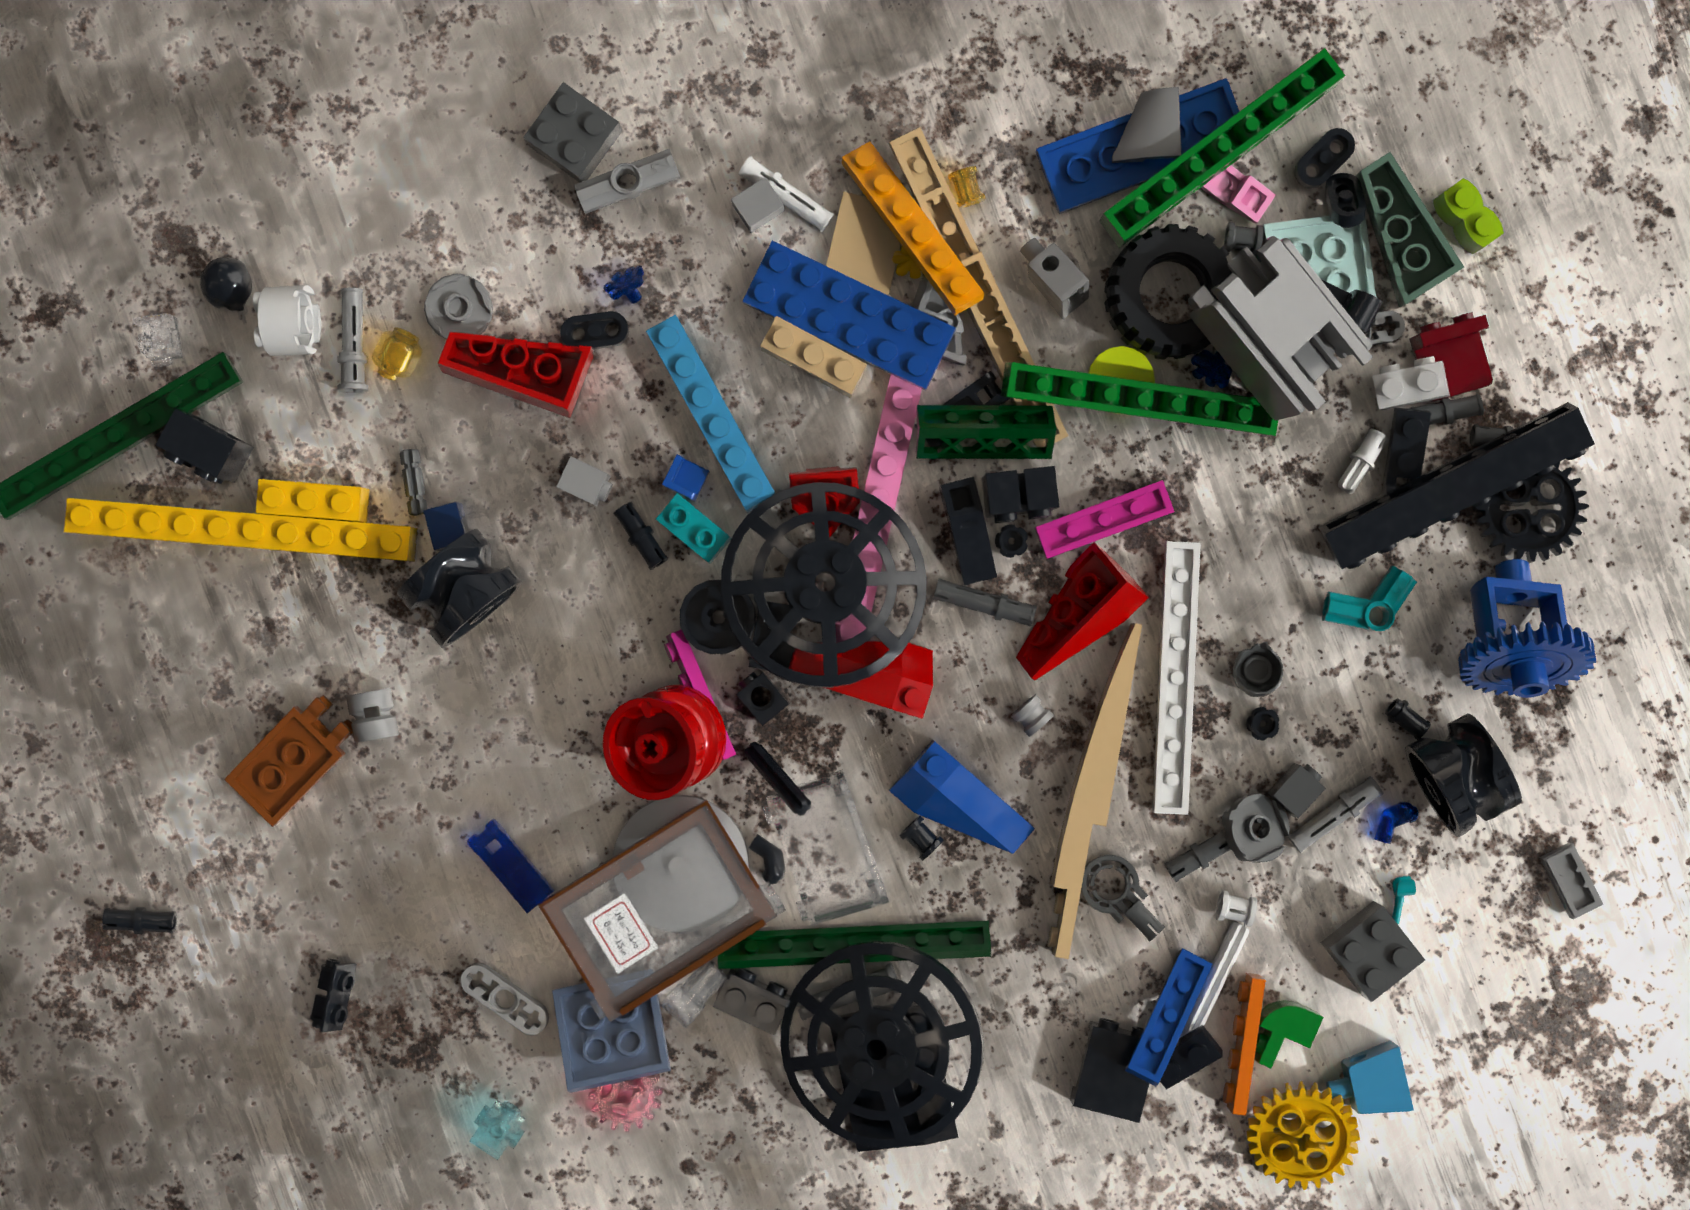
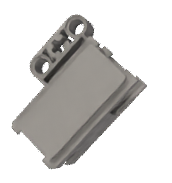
[1188,236,1373,420]

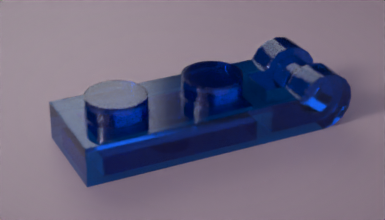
[467,819,555,914]

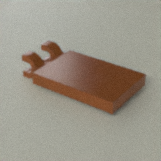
[224,695,353,827]

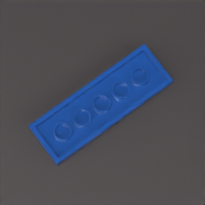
[1035,78,1240,214]
[742,240,956,391]

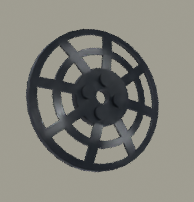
[720,482,927,688]
[780,941,984,1148]

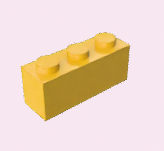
[256,479,370,523]

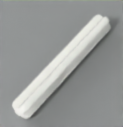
[1180,921,1249,1038]

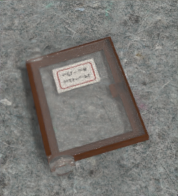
[538,800,786,1022]

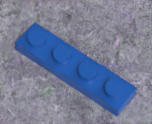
[1125,948,1213,1087]

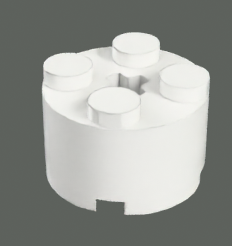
[253,285,321,356]

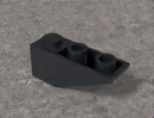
[939,476,997,586]

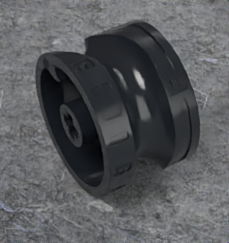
[397,529,522,648]
[1405,713,1522,837]

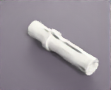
[738,156,834,232]

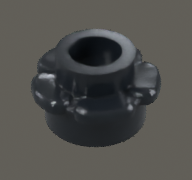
[995,524,1028,558]
[1246,707,1279,741]

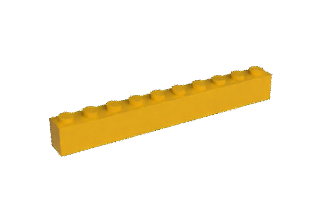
[64,498,418,562]

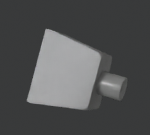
[1020,238,1089,319]

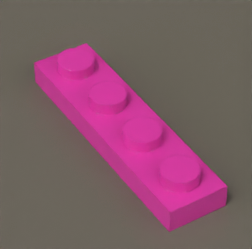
[1034,480,1175,559]
[664,629,736,760]

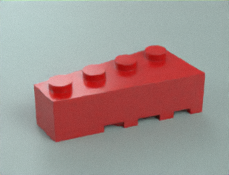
[438,332,594,418]

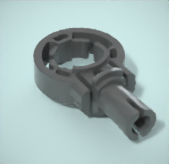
[1081,855,1165,942]

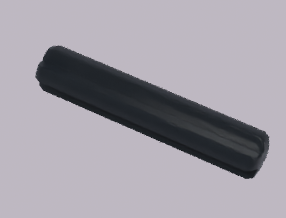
[744,742,811,816]

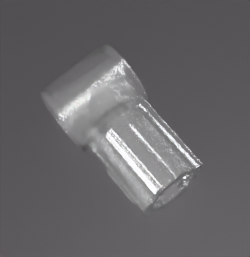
[660,960,727,1028]

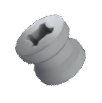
[1011,694,1054,737]

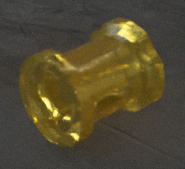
[948,166,986,209]

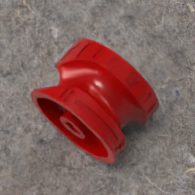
[602,685,727,800]

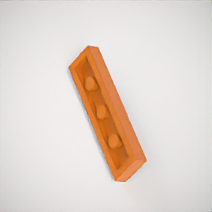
[1223,973,1266,1116]

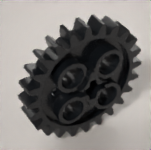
[1473,462,1589,563]

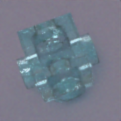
[469,1100,525,1160]

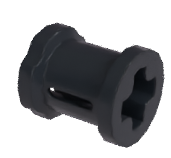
[899,815,944,861]

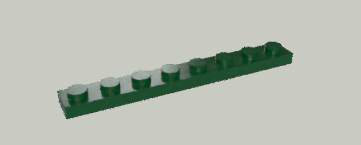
[0,352,243,520]
[717,920,991,969]

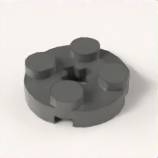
[1222,794,1290,863]

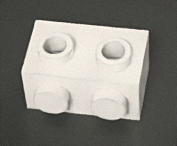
[1373,356,1450,410]

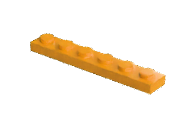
[842,141,984,316]

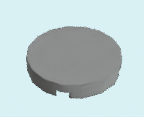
[424,274,493,340]

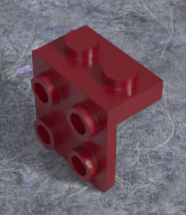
[1409,312,1493,402]

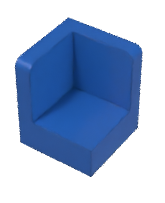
[662,454,710,502]

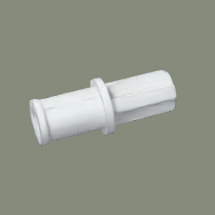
[1338,429,1389,494]

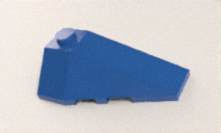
[889,740,1035,854]

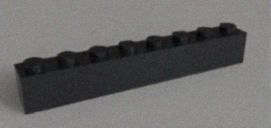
[1318,402,1595,569]

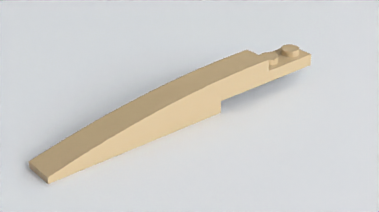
[889,127,1068,447]
[1048,623,1142,959]

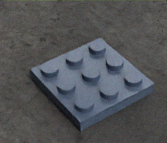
[552,968,671,1093]

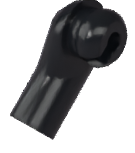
[748,834,786,885]

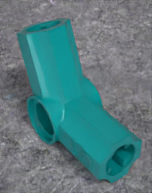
[1322,566,1417,631]

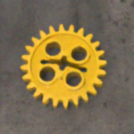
[1246,1081,1360,1190]

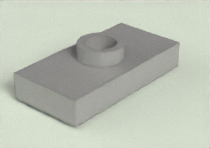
[1539,842,1603,920]

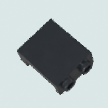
[1070,1018,1150,1123]

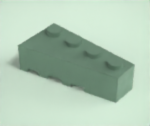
[1356,152,1464,308]

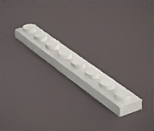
[1152,541,1201,815]

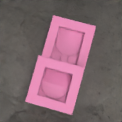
[1200,165,1276,223]

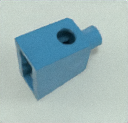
[1326,1041,1414,1114]

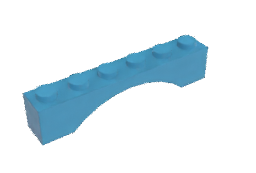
[646,314,776,513]

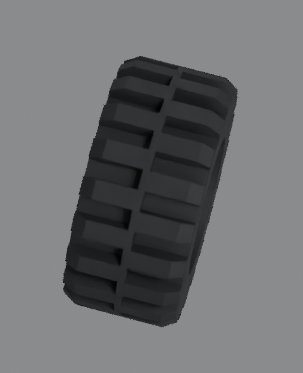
[1104,224,1232,360]

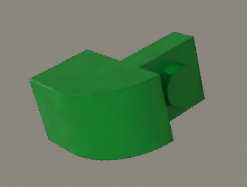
[1254,1000,1324,1069]

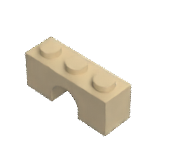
[760,316,867,398]

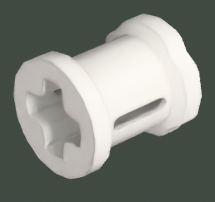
[1216,890,1257,927]

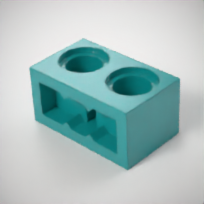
[656,493,732,564]

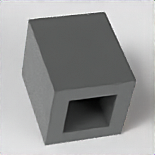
[1267,763,1326,819]

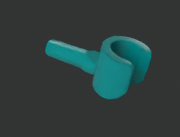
[1392,876,1416,924]

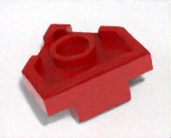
[789,466,860,538]

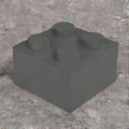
[523,82,623,183]
[1320,901,1425,1002]

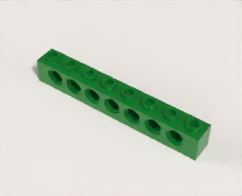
[1099,48,1346,248]
[1001,362,1278,436]

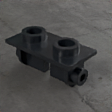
[310,958,357,1033]

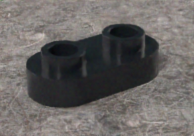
[1294,128,1355,188]
[1325,173,1366,228]
[560,311,629,350]

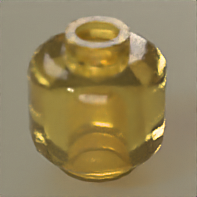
[371,327,423,381]

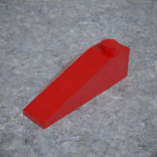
[789,641,933,719]

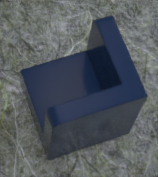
[423,502,466,551]

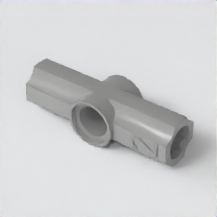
[574,149,680,214]

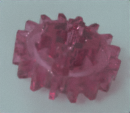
[588,1074,663,1132]

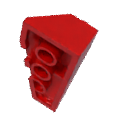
[1016,542,1149,680]

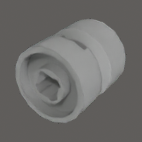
[346,688,399,743]

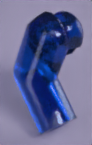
[1374,802,1419,844]

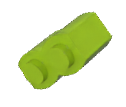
[1433,178,1504,254]

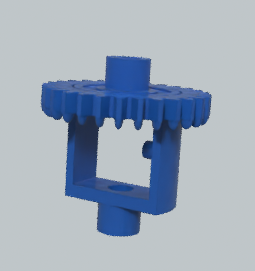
[1458,559,1596,698]

